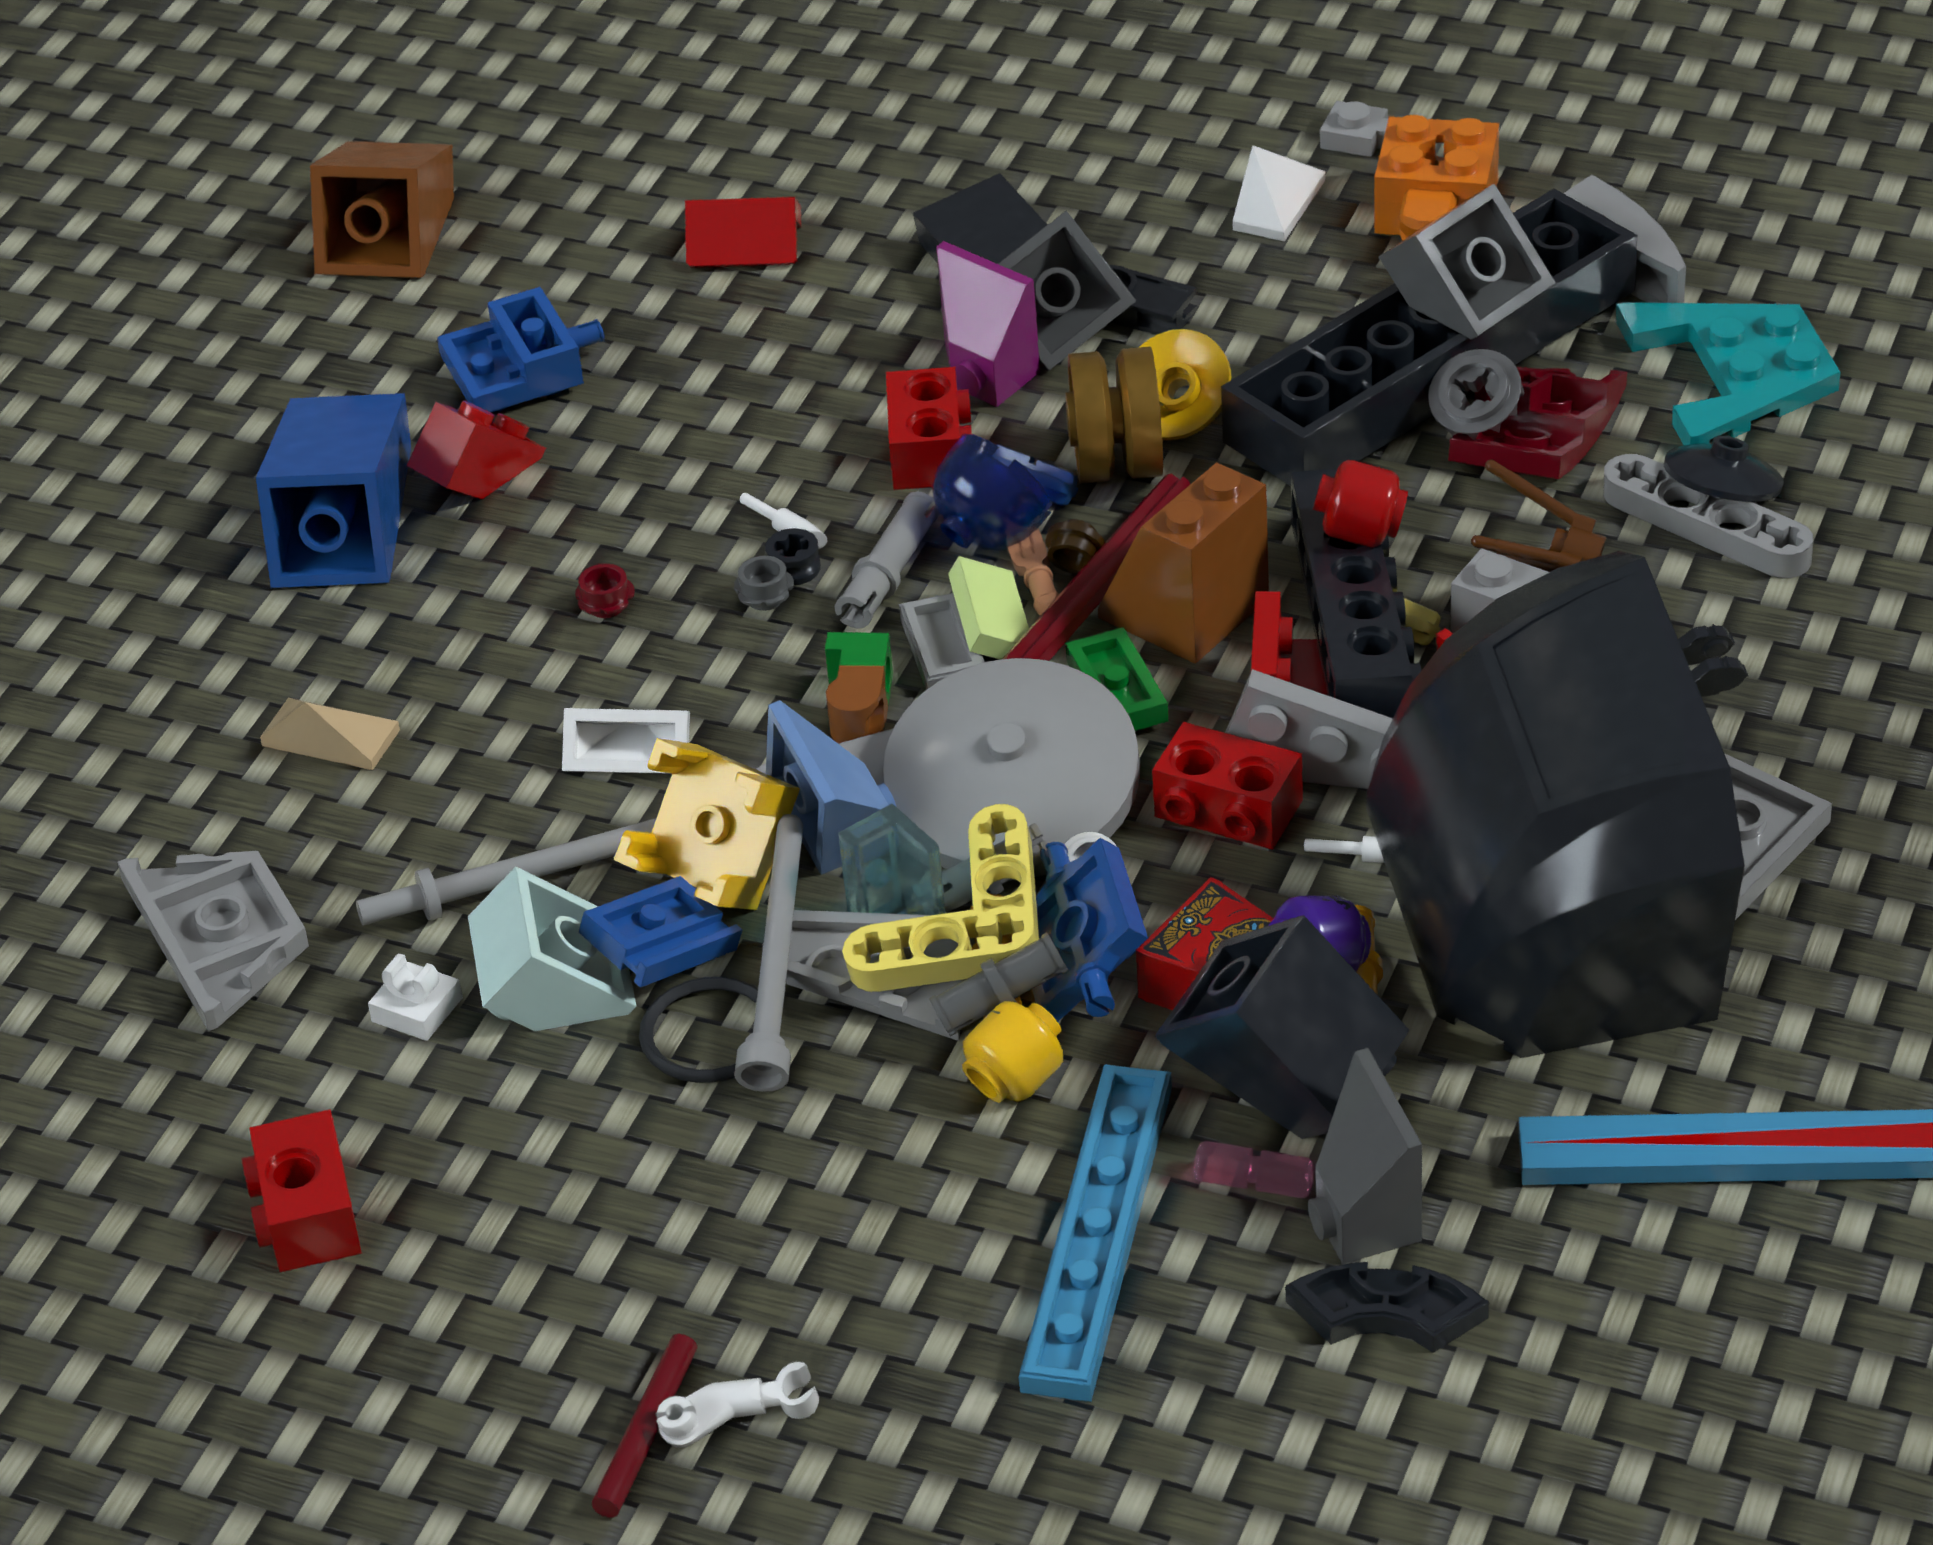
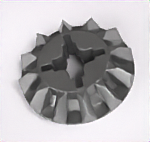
[1429,349,1525,440]

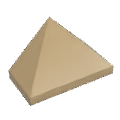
[260,698,400,770]

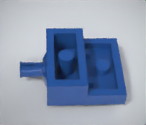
[437,287,605,412]

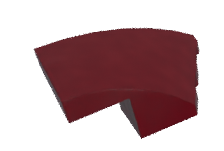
[1448,367,1627,479]

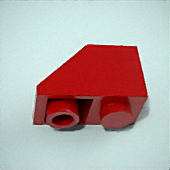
[407,401,546,499]

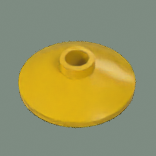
[1138,329,1231,440]

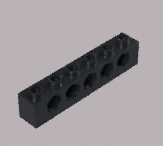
[1291,469,1422,719]

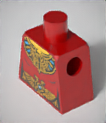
[1136,877,1274,1010]

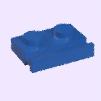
[578,876,742,988]

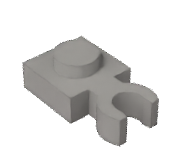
[1320,101,1403,157]

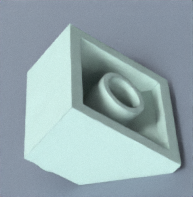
[468,866,636,1032]

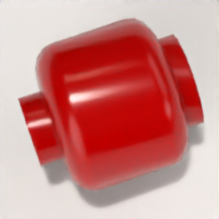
[1313,460,1408,547]

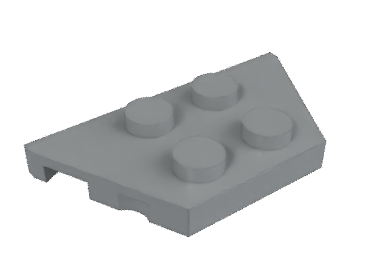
[117,851,309,1032]

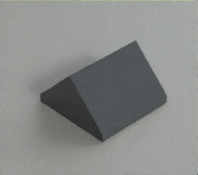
[999,210,1136,371]

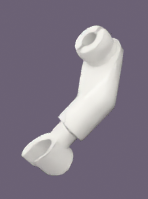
[656,1362,819,1447]

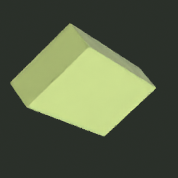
[948,556,1029,660]

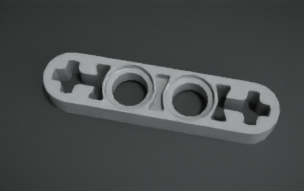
[1603,454,1813,578]

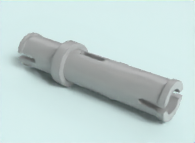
[835,491,940,629]

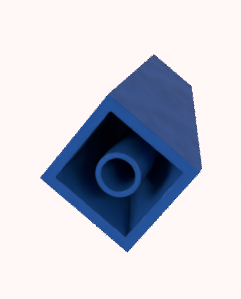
[256,393,411,588]

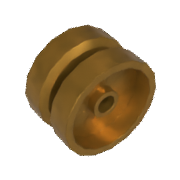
[1065,346,1163,484]

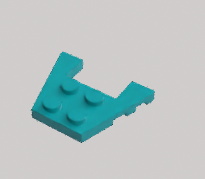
[1616,302,1840,445]

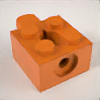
[1374,115,1499,241]

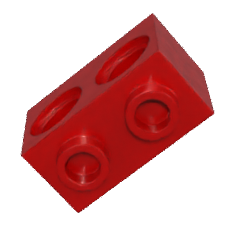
[886,367,974,490]
[1152,722,1303,850]

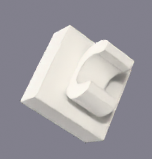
[368,953,463,1041]

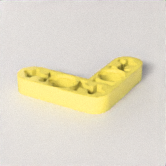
[842,804,1039,992]

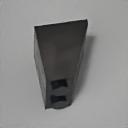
[1155,915,1409,1139]

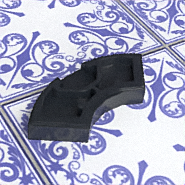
[1285,1262,1489,1353]

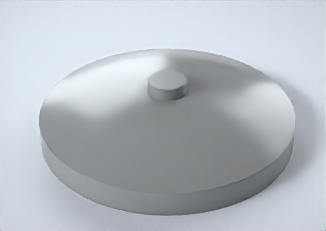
[883,658,1140,880]

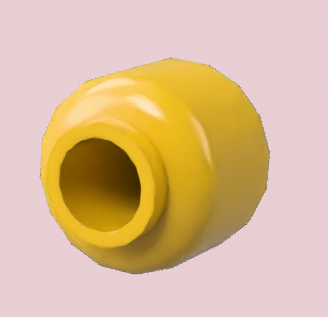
[962,1001,1063,1103]

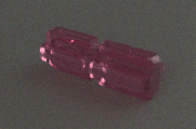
[1194,1141,1315,1199]

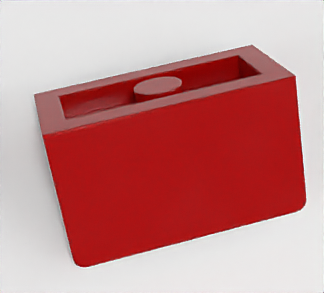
[685,197,801,268]

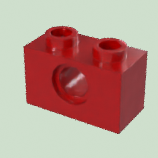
[241,1109,362,1273]

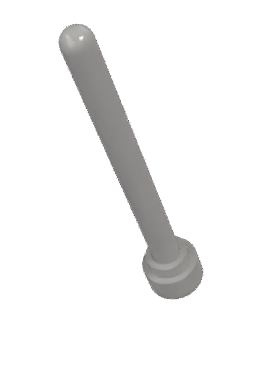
[734,814,803,1092]

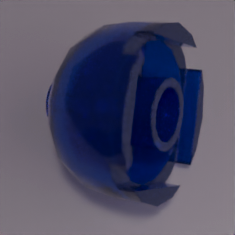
[932,434,1052,550]

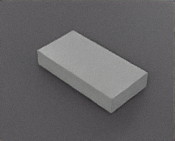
[899,593,985,690]

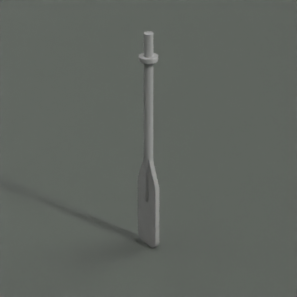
[356,728,894,926]

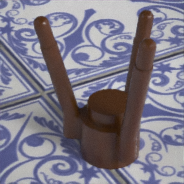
[1471,460,1607,572]

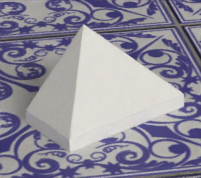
[1233,145,1326,241]
[562,708,690,774]

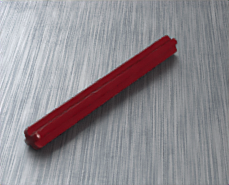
[1003,473,1191,661]

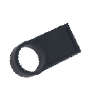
[1109,265,1197,335]

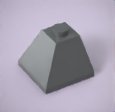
[1379,184,1556,339]
[1308,1048,1422,1264]

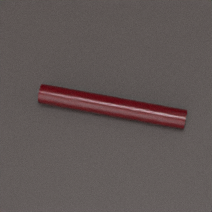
[591,1334,697,1518]

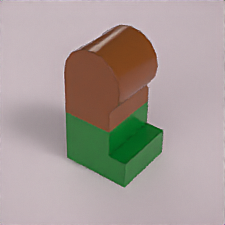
[825,632,893,743]

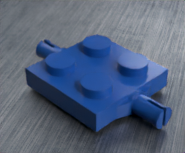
[1032,837,1148,1022]

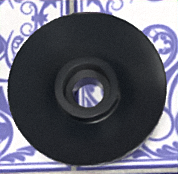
[1664,436,1784,502]

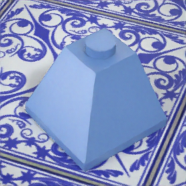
[766,700,898,875]

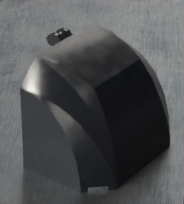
[1366,551,1748,1058]

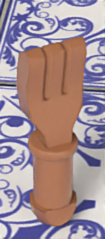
[1005,529,1059,616]

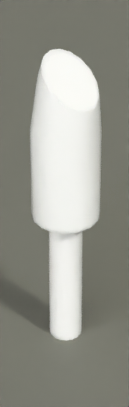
[739,493,827,548]
[1304,836,1385,863]

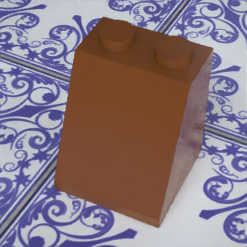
[310,141,454,278]
[1098,462,1269,664]

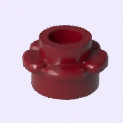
[575,563,635,618]

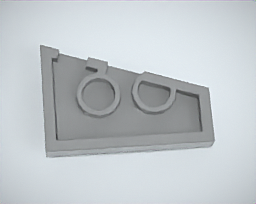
[1225,669,1392,789]
[786,910,972,1041]

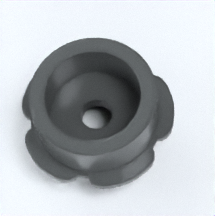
[734,556,794,611]

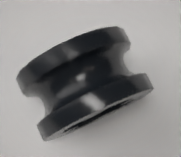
[765,528,821,585]

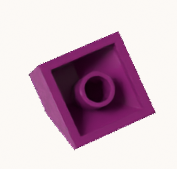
[936,241,1040,407]

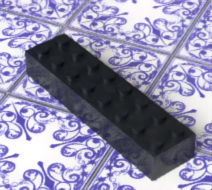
[1221,188,1638,486]

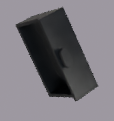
[913,173,1047,264]

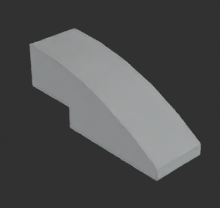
[1564,175,1686,303]

